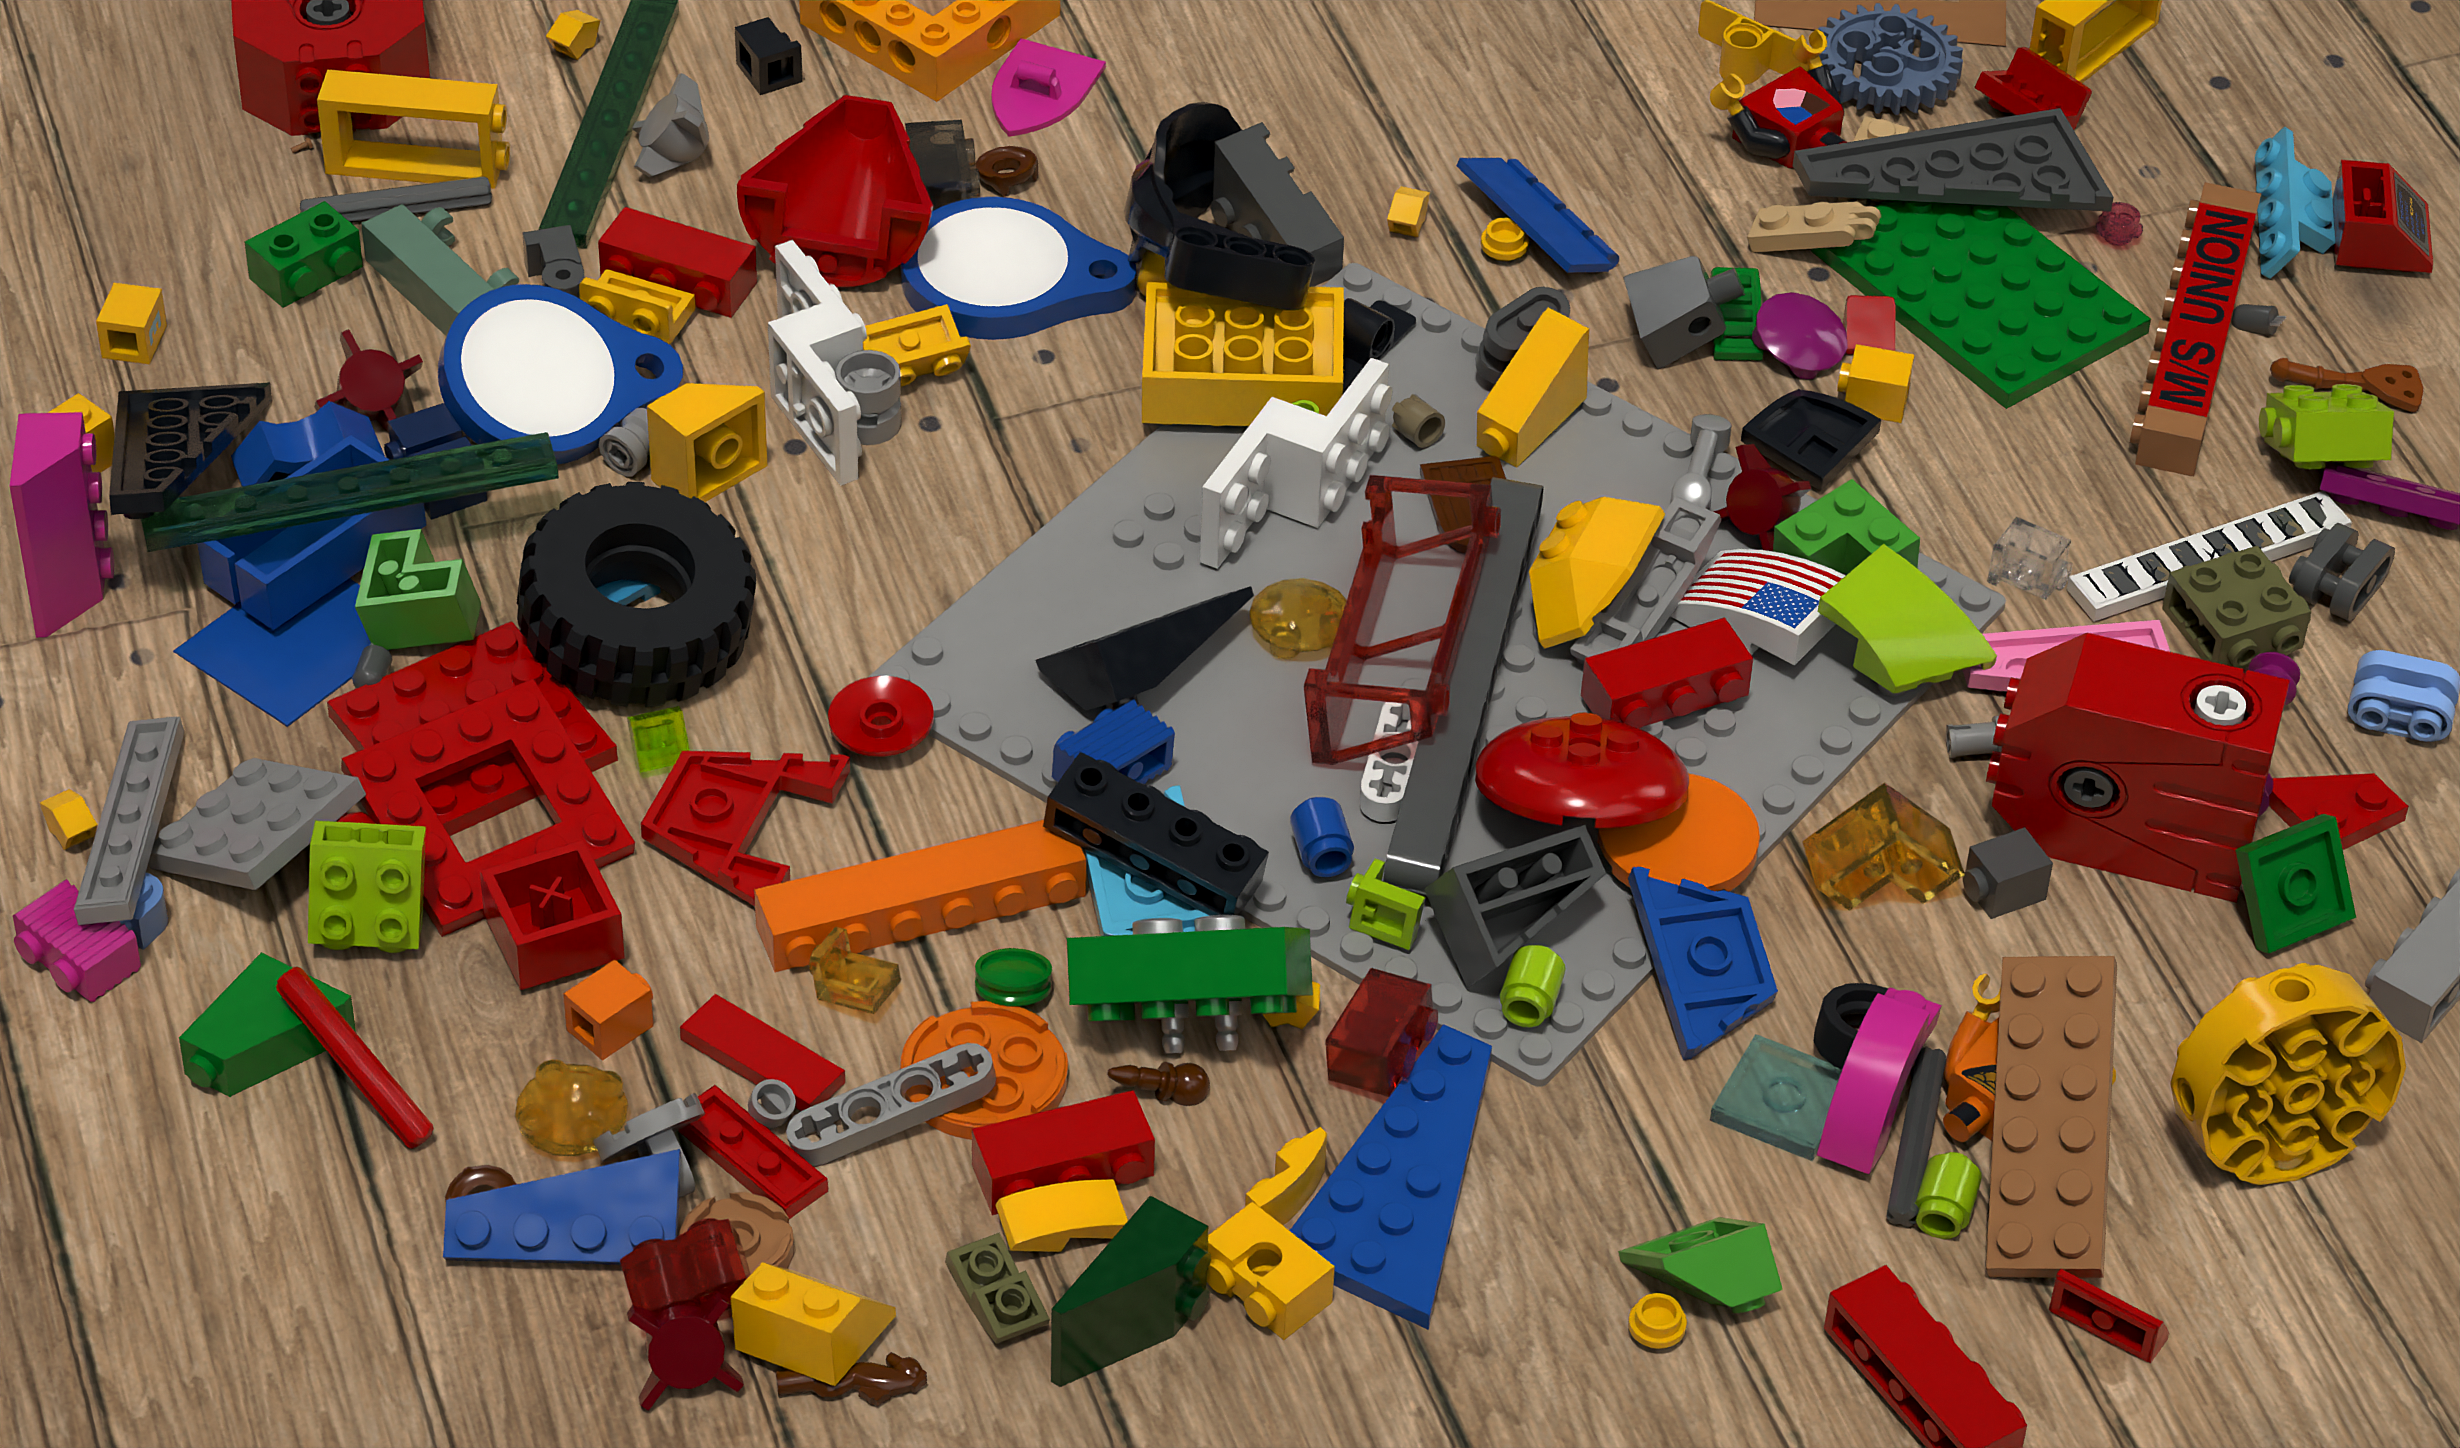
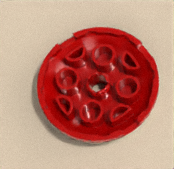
[1475,712,1689,828]

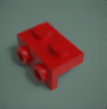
[1974,47,2092,130]

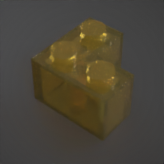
[1802,782,1965,911]

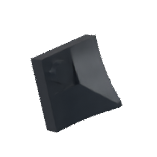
[1741,389,1881,491]

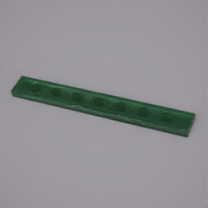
[539,0,679,248]
[141,432,559,552]

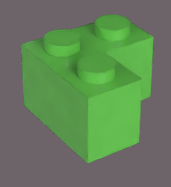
[1773,479,1920,575]
[355,529,481,650]

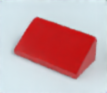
[2049,1269,2169,1363]

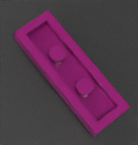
[2320,461,2460,530]

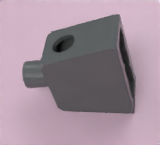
[1623,256,1745,369]

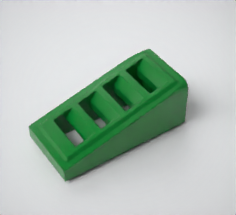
[1710,267,1764,361]

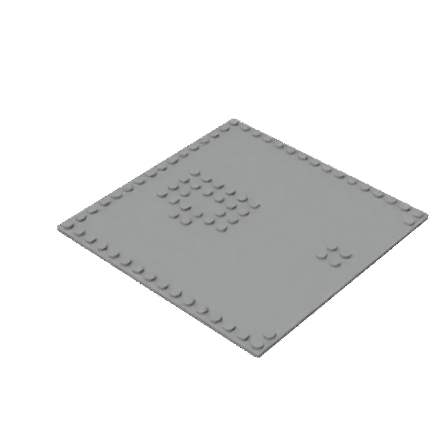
[869,263,2006,1087]

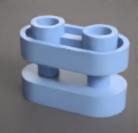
[2348,650,2460,742]

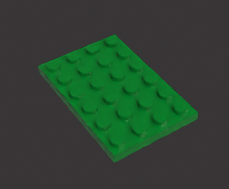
[1811,200,2151,409]

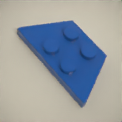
[1628,867,1778,1060]

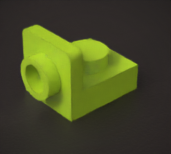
[1346,858,1426,950]

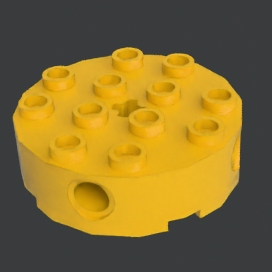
[2170,963,2406,1185]

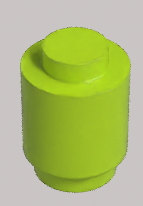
[1500,945,1566,1027]
[1915,1152,1982,1239]

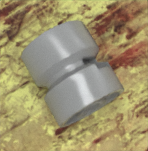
[835,350,901,445]

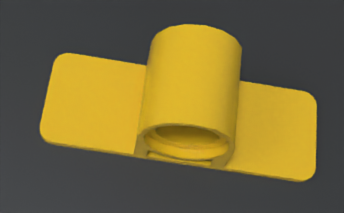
[1698,0,1811,85]

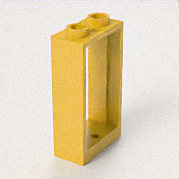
[2030,0,2162,84]
[317,70,510,189]

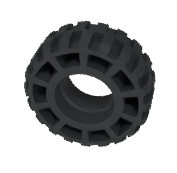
[517,482,756,707]

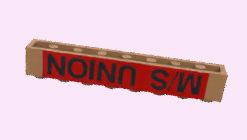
[2129,182,2261,477]

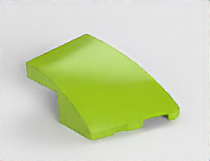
[1817,544,1997,694]

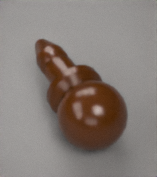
[1107,1062,1210,1106]

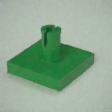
[2235,814,2356,953]

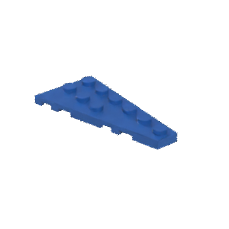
[1289,1024,1492,1330]

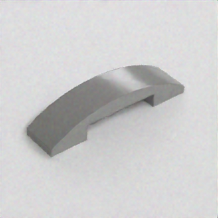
[1570,496,1721,660]

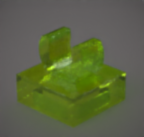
[627,706,690,773]

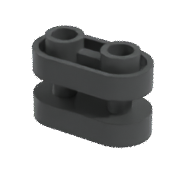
[1475,286,1570,384]
[2289,523,2395,622]

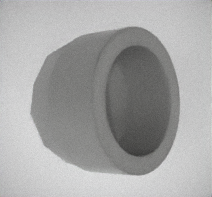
[748,1079,796,1129]

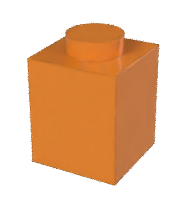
[563,959,653,1061]

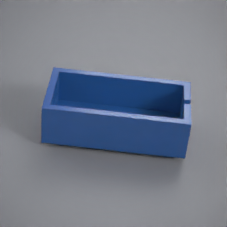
[196,435,427,630]

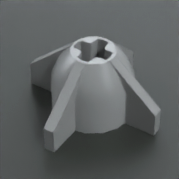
[632,73,709,177]

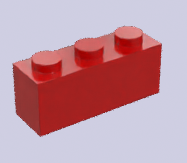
[598,207,757,318]
[1581,617,1753,729]
[972,1090,1155,1215]

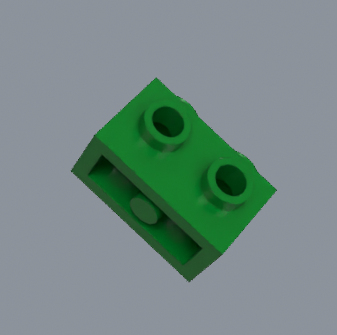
[244,201,363,308]

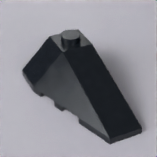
[1035,586,1254,710]

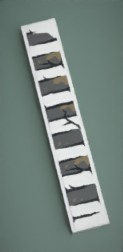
[2067,491,2352,622]

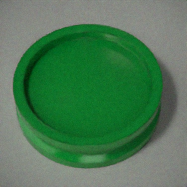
[975,948,1052,1006]

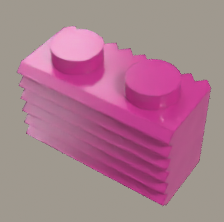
[13,879,141,1002]

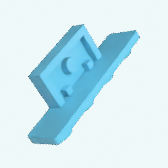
[2255,127,2335,279]

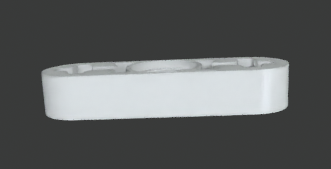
[1360,695,1428,822]

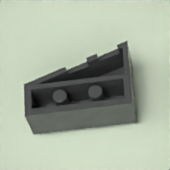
[1211,122,1344,287]
[1424,825,1606,988]

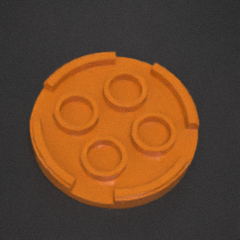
[1597,773,1760,892]
[900,1001,1068,1140]

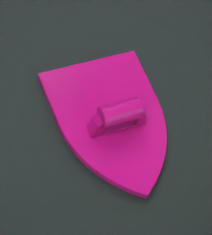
[991,38,1106,137]

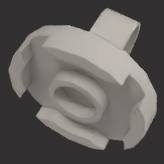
[593,1093,705,1198]

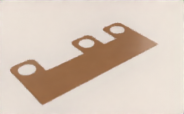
[1754,0,2006,46]

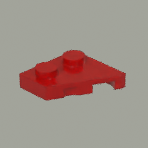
[2269,773,2409,850]

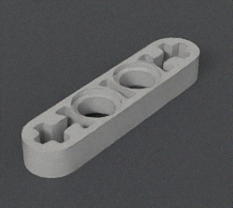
[786,1043,997,1166]

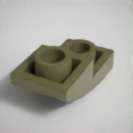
[945,1232,1050,1344]

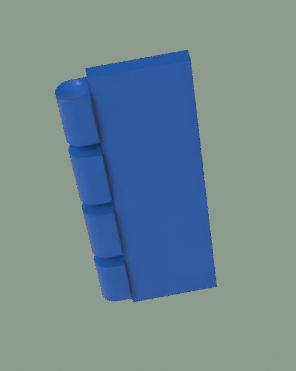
[1456,158,1619,273]

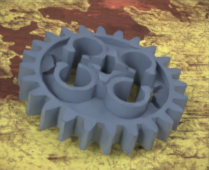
[1818,3,1963,115]

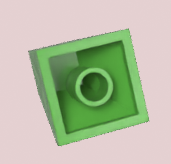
[1618,1217,1783,1313]

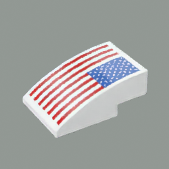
[1670,549,1846,666]

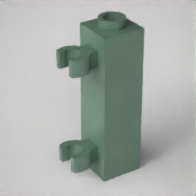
[361,204,519,337]

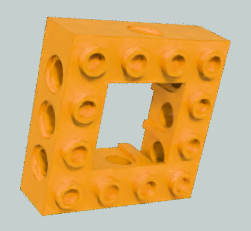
[799,0,1060,102]

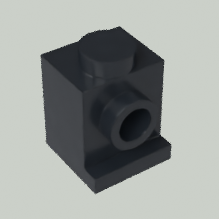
[735,17,802,95]

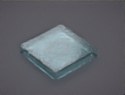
[1710,1034,1842,1161]

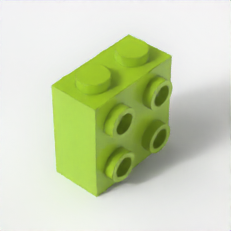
[2259,384,2394,469]
[308,821,426,953]

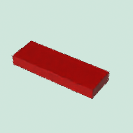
[680,994,845,1111]
[678,1085,828,1219]

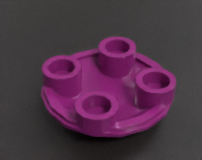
[1752,292,1848,380]

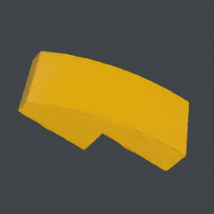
[1245,1127,1327,1226]
[995,1179,1128,1252]

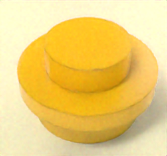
[1481,218,1529,261]
[1628,1293,1687,1349]

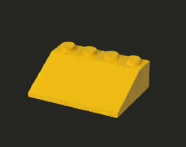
[1142,282,1344,426]

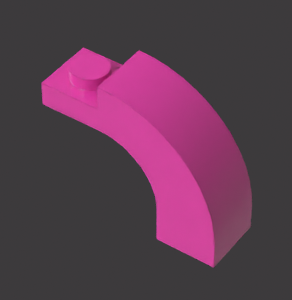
[1817,987,1942,1175]

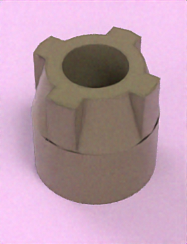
[1392,394,1445,448]

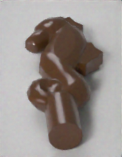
[776,1352,927,1407]

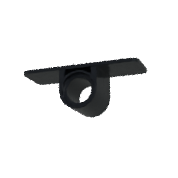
[1343,298,1416,394]

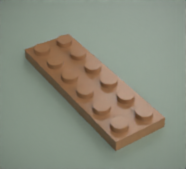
[1986,956,2117,1278]

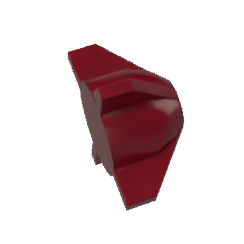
[314,329,423,433]
[1714,444,1811,552]
[627,1291,744,1411]

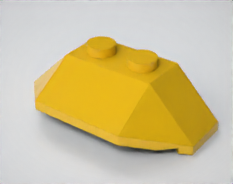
[1529,497,1665,649]

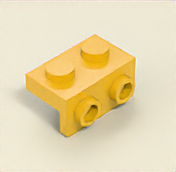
[579,269,695,344]
[863,304,971,387]

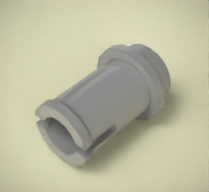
[1946,716,2002,758]

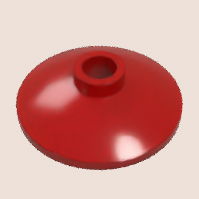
[828,676,934,757]

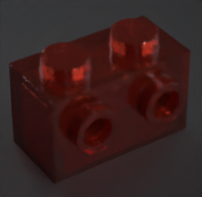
[1325,968,1438,1097]

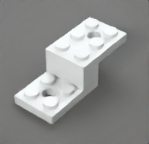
[768,240,867,486]
[1200,358,1393,569]

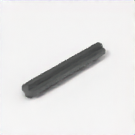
[300,176,492,222]
[1886,1046,1947,1227]

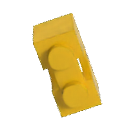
[1206,1202,1335,1340]

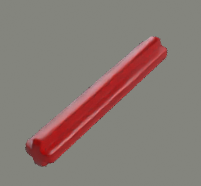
[276,967,434,1149]

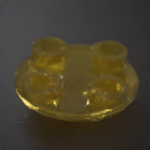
[1249,578,1353,659]
[515,1059,628,1156]

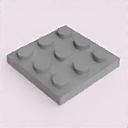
[148,758,366,890]

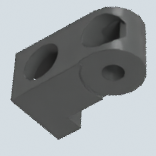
[522,225,584,299]

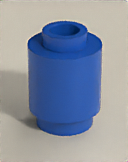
[1290,797,1354,877]

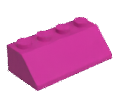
[10,412,114,638]

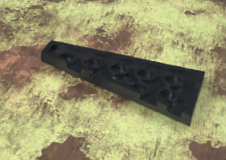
[109,382,272,519]

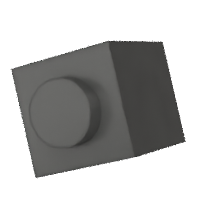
[1962,827,2053,919]

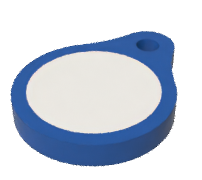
[901,197,1137,340]
[438,284,683,466]

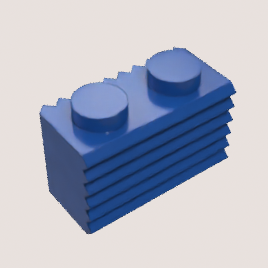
[1051,699,1175,784]

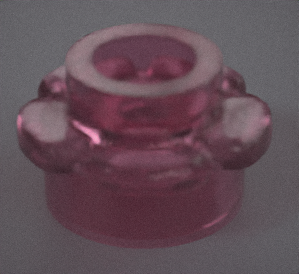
[2096,202,2143,246]

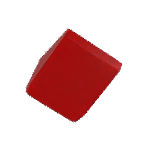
[1843,295,1896,355]

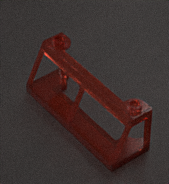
[1303,475,1501,765]

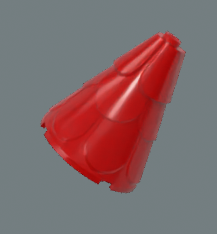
[737,95,933,287]

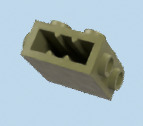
[2162,545,2311,668]

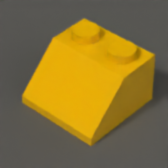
[647,383,768,502]
[731,1262,896,1386]

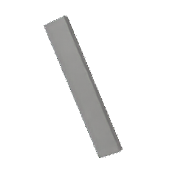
[74,716,184,925]

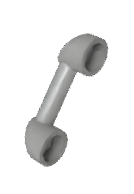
[1670,414,1732,510]

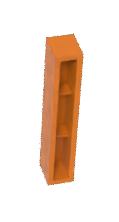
[754,820,1086,972]

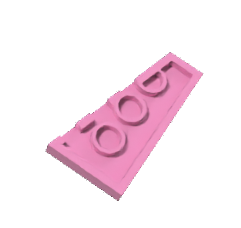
[1962,620,2170,692]

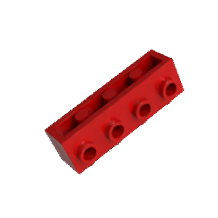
[1824,1265,2027,1448]

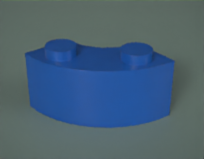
[231,401,385,498]

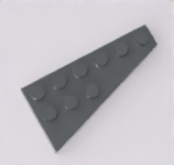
[1793,108,2114,212]

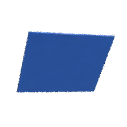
[173,578,391,727]

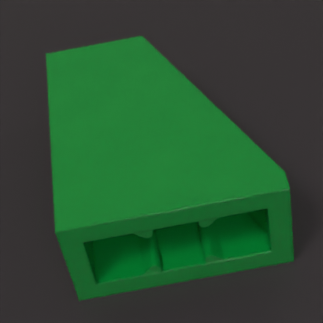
[179,952,356,1097]

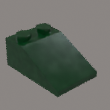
[1051,1195,1211,1387]

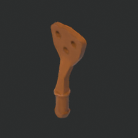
[2270,358,2424,412]

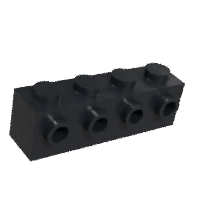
[1043,752,1269,916]

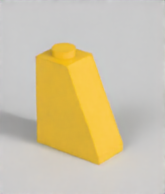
[1477,307,1589,468]

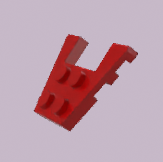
[641,751,850,906]

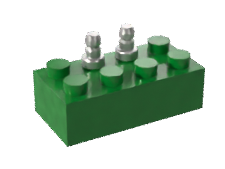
[1067,915,1313,1053]

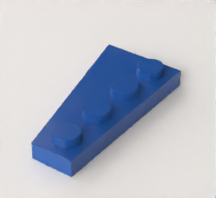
[443,1149,681,1266]

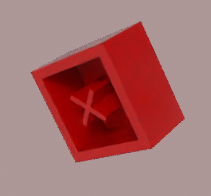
[480,840,625,990]

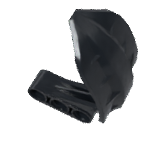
[1124,102,1315,310]

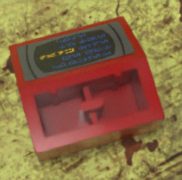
[2333,160,2433,273]

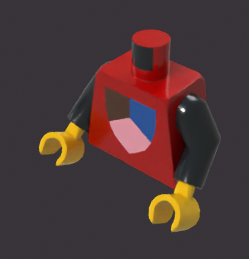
[1710,29,1847,169]

